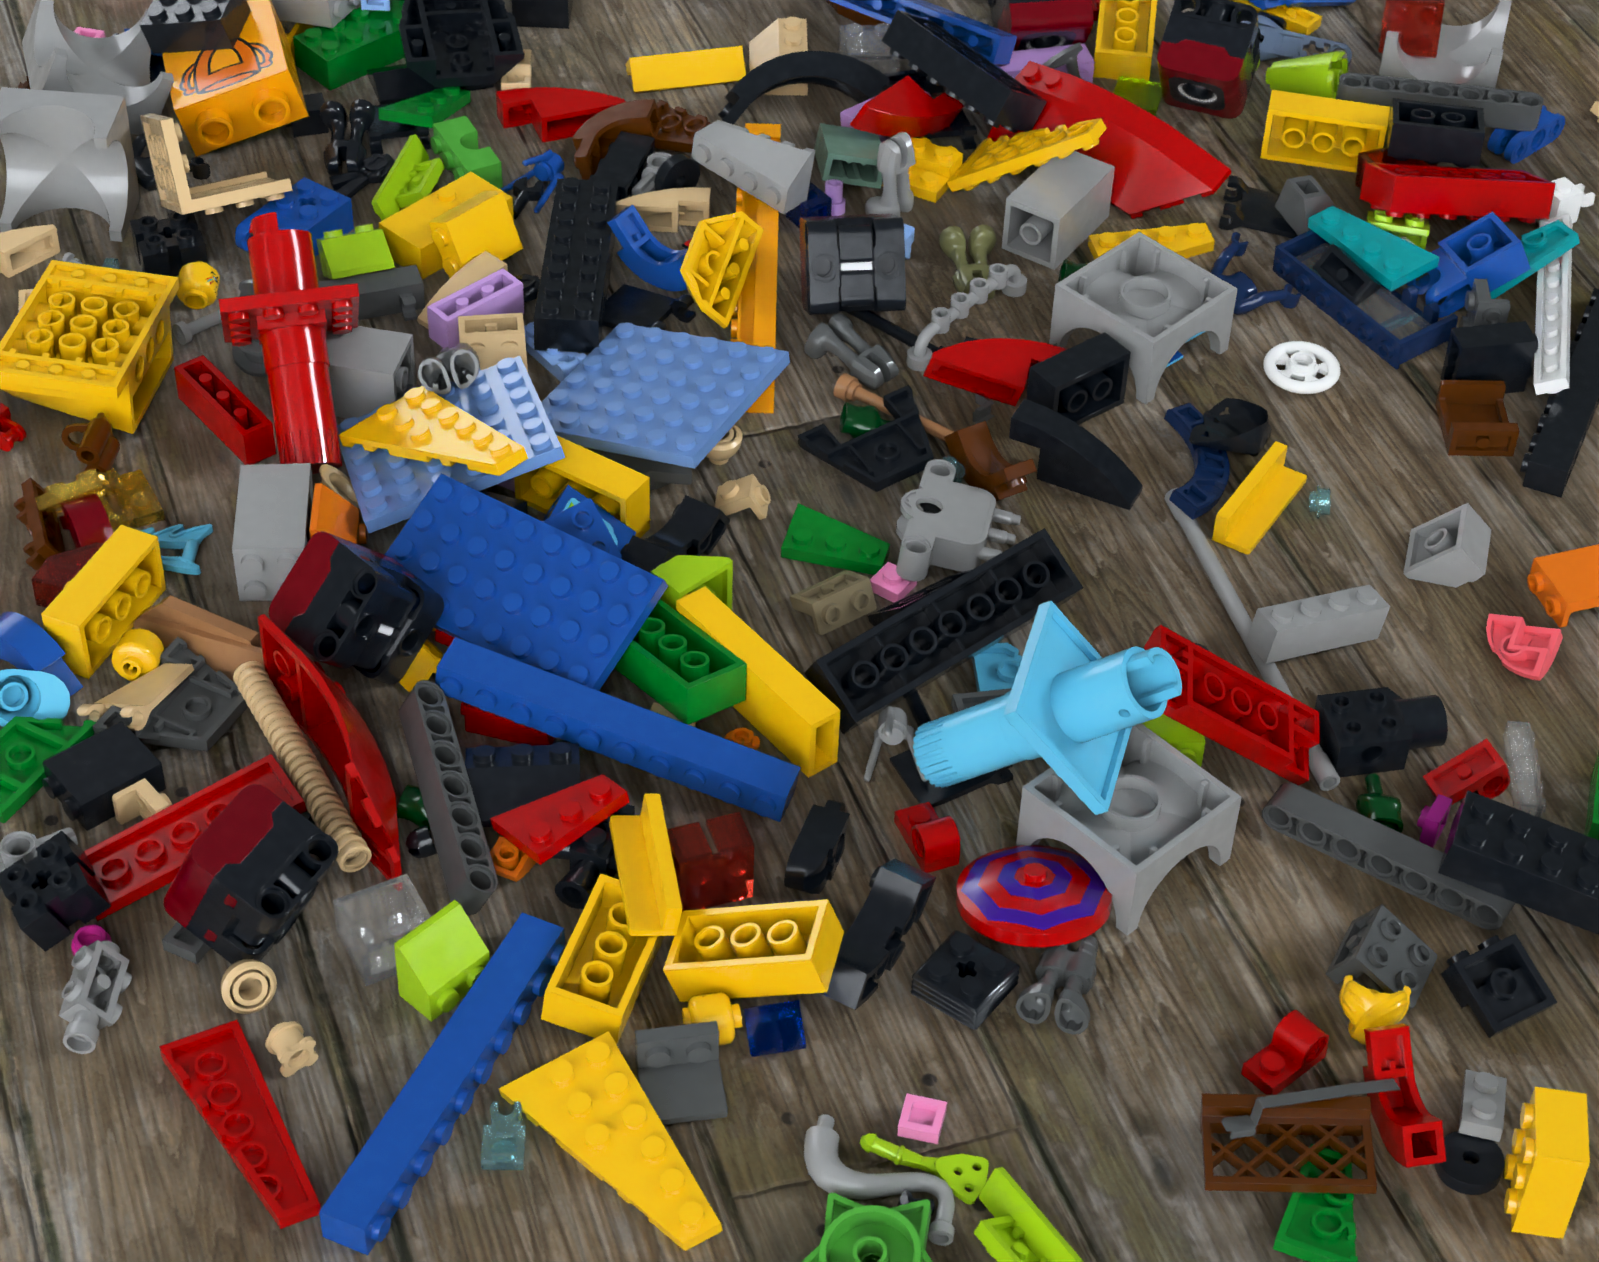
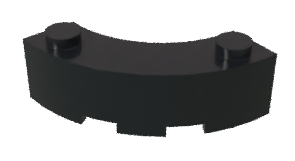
[620,495,730,573]
[820,859,936,1010]

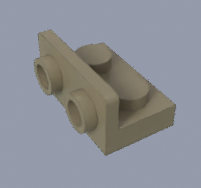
[790,570,877,635]

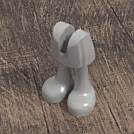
[865,132,916,217]

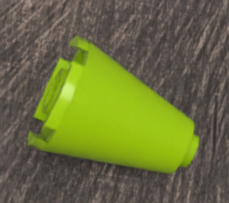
[1265,51,1349,99]

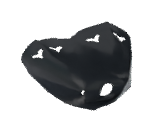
[1189,398,1272,457]

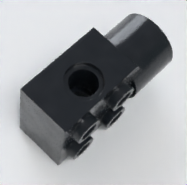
[1315,687,1448,777]

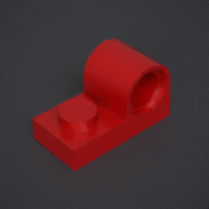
[1422,738,1510,805]
[894,802,960,873]
[1241,1010,1329,1095]

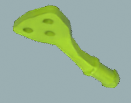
[860,1133,989,1205]

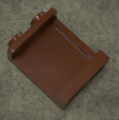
[1435,380,1520,456]

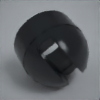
[406,825,437,858]

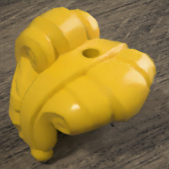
[1339,975,1411,1045]

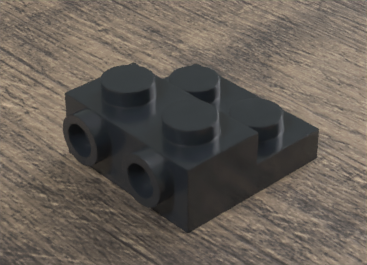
[1441,934,1557,1038]

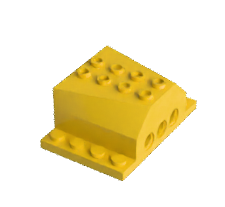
[0,260,179,434]

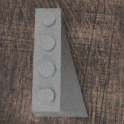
[691,120,815,215]
[1246,585,1390,664]

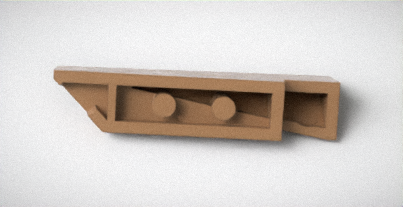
[134,595,264,682]

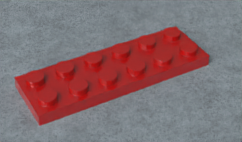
[84,754,307,921]

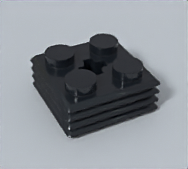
[911,930,1020,1030]

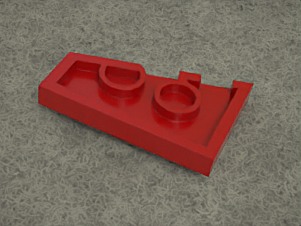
[490,774,630,865]

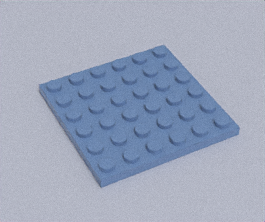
[541,323,790,469]
[337,356,566,534]

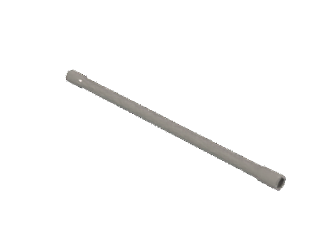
[1164,488,1340,791]

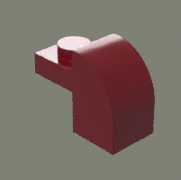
[59,492,114,556]

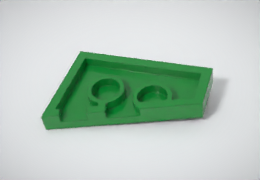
[379,87,471,128]
[781,503,890,575]
[1273,1143,1358,1262]

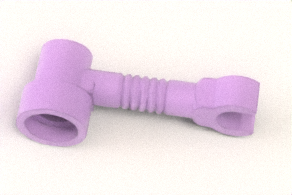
[821,179,846,216]

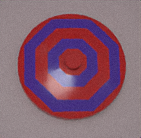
[956,845,1112,947]

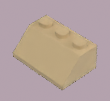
[749,17,808,96]

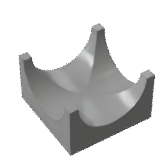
[22,0,174,135]
[1379,0,1512,88]
[0,87,140,242]
[1049,232,1238,405]
[1016,724,1242,936]

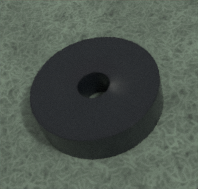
[654,154,700,191]
[1435,1131,1505,1195]

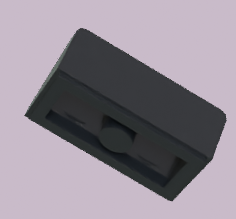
[1312,244,1382,306]

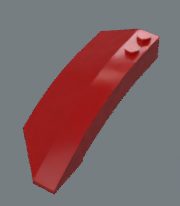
[987,61,1232,219]
[258,614,403,889]

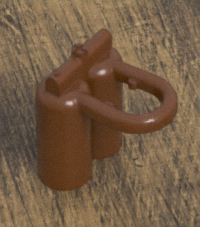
[61,412,120,483]

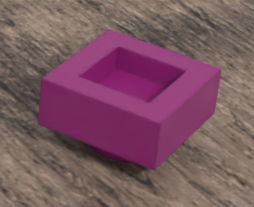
[1417,794,1453,848]

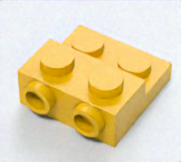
[882,137,963,203]

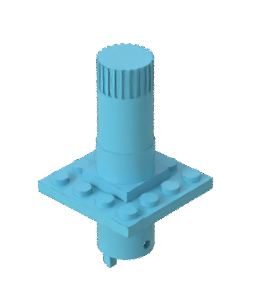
[913,600,1182,815]

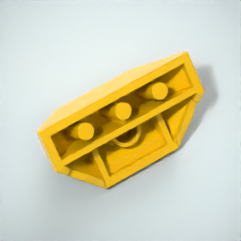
[680,211,764,329]

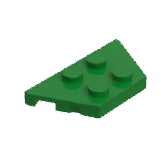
[0,716,96,824]

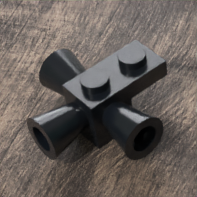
[551,804,635,909]

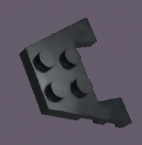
[798,385,934,492]

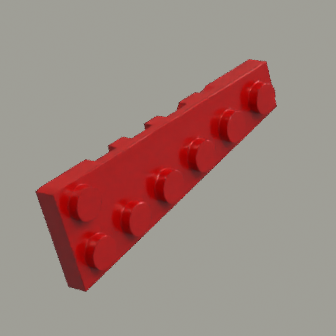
[159,1020,321,1229]

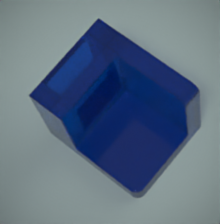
[786,182,832,228]
[743,1000,806,1057]

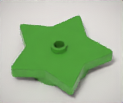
[802,1192,933,1262]

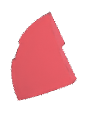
[1486,614,1563,681]

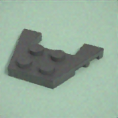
[93,637,248,752]

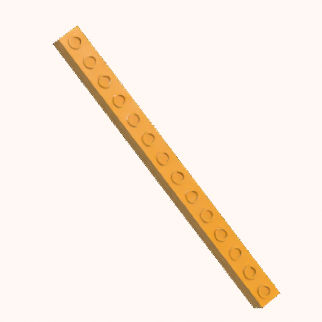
[730,123,781,413]

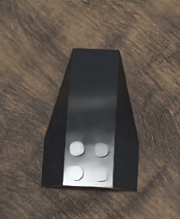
[399,0,524,88]

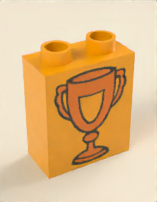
[162,0,309,156]

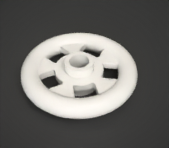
[1263,341,1341,394]

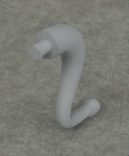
[804,1114,955,1246]

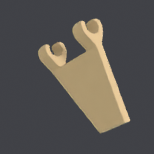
[77,663,194,731]

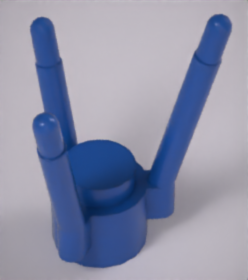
[500,149,564,213]

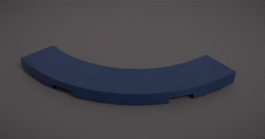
[1164,403,1230,520]

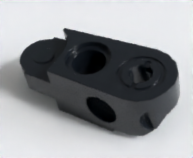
[784,800,850,894]

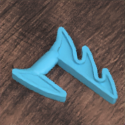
[140,524,213,575]

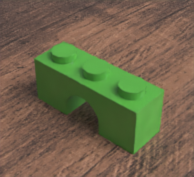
[430,115,503,188]

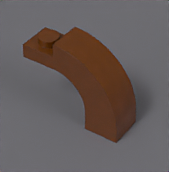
[572,99,662,180]
[944,421,1037,501]

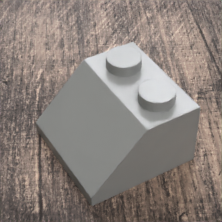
[1403,503,1492,588]

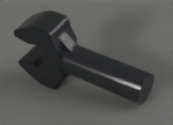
[513,177,543,219]

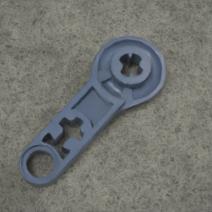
[1242,15,1352,66]

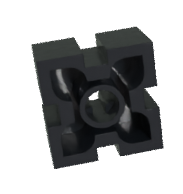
[130,211,208,277]
[0,831,111,952]

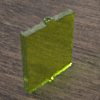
[1113,76,1162,116]

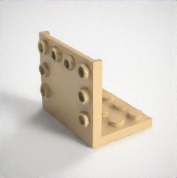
[140,113,293,215]

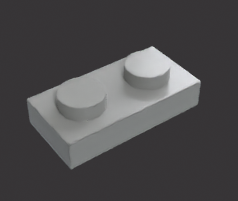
[1458,1070,1507,1142]

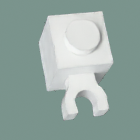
[1541,177,1596,223]

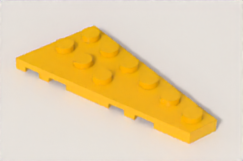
[946,118,1107,192]
[338,386,528,476]
[499,1031,723,1251]

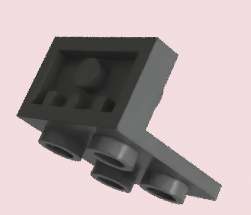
[1326,904,1437,1010]
[635,1021,728,1125]

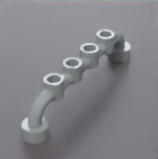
[906,263,1027,371]

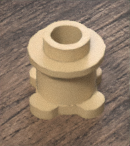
[265,1021,318,1077]

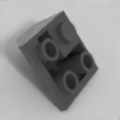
[1275,175,1337,236]

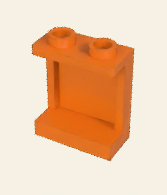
[1527,544,1599,628]

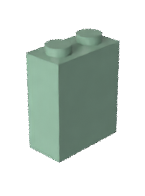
[814,123,883,189]

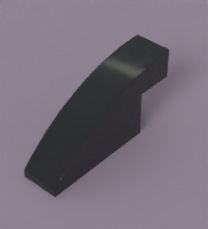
[1009,399,1143,510]

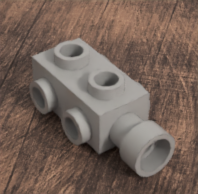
[58,940,132,1054]

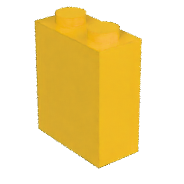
[428,191,524,279]

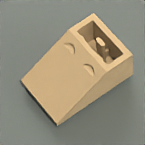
[458,313,528,372]

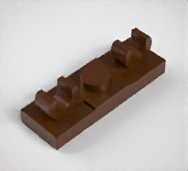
[14,478,68,570]

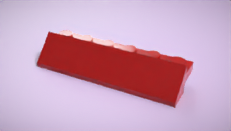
[1143,625,1320,786]

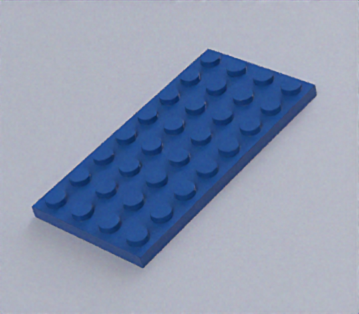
[385,473,668,691]

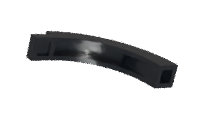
[718,51,890,125]

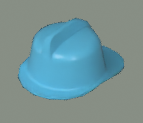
[0,669,70,727]

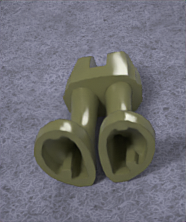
[939,225,997,299]

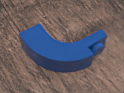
[607,205,688,291]
[0,612,83,697]

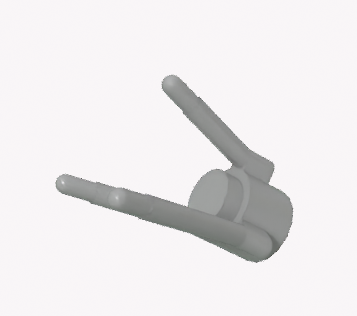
[864,706,927,782]

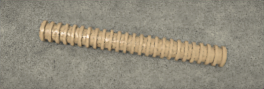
[233,661,372,873]

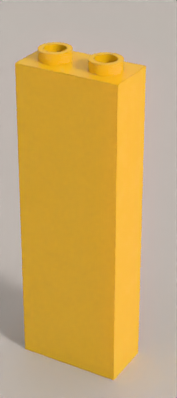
[676,586,840,778]

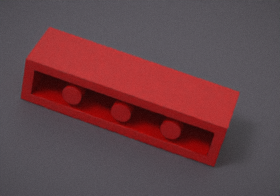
[174,355,276,465]

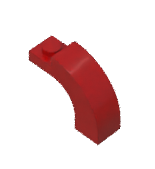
[1362,1023,1446,1168]

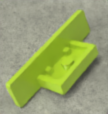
[371,134,445,221]
[974,1167,1084,1262]

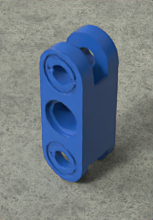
[1487,105,1566,164]

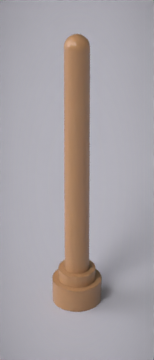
[833,373,954,442]

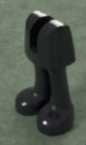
[319,99,375,176]

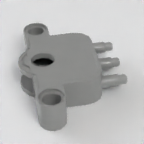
[896,459,1021,582]

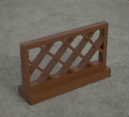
[1200,1093,1377,1194]

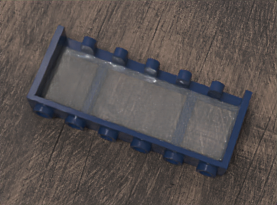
[1273,230,1458,370]

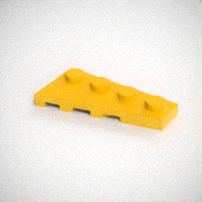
[1088,223,1215,260]

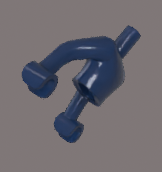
[1210,232,1301,315]

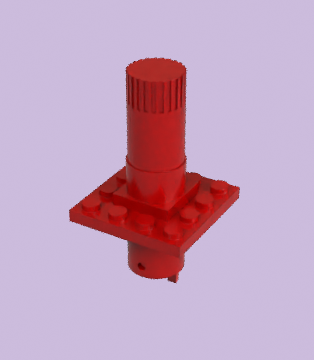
[219,212,359,474]

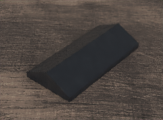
[367,64,494,105]

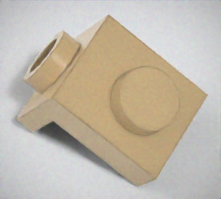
[714,474,771,520]
[112,778,172,825]

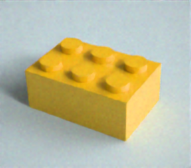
[1504,1087,1590,1239]

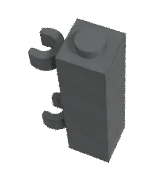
[318,265,425,321]

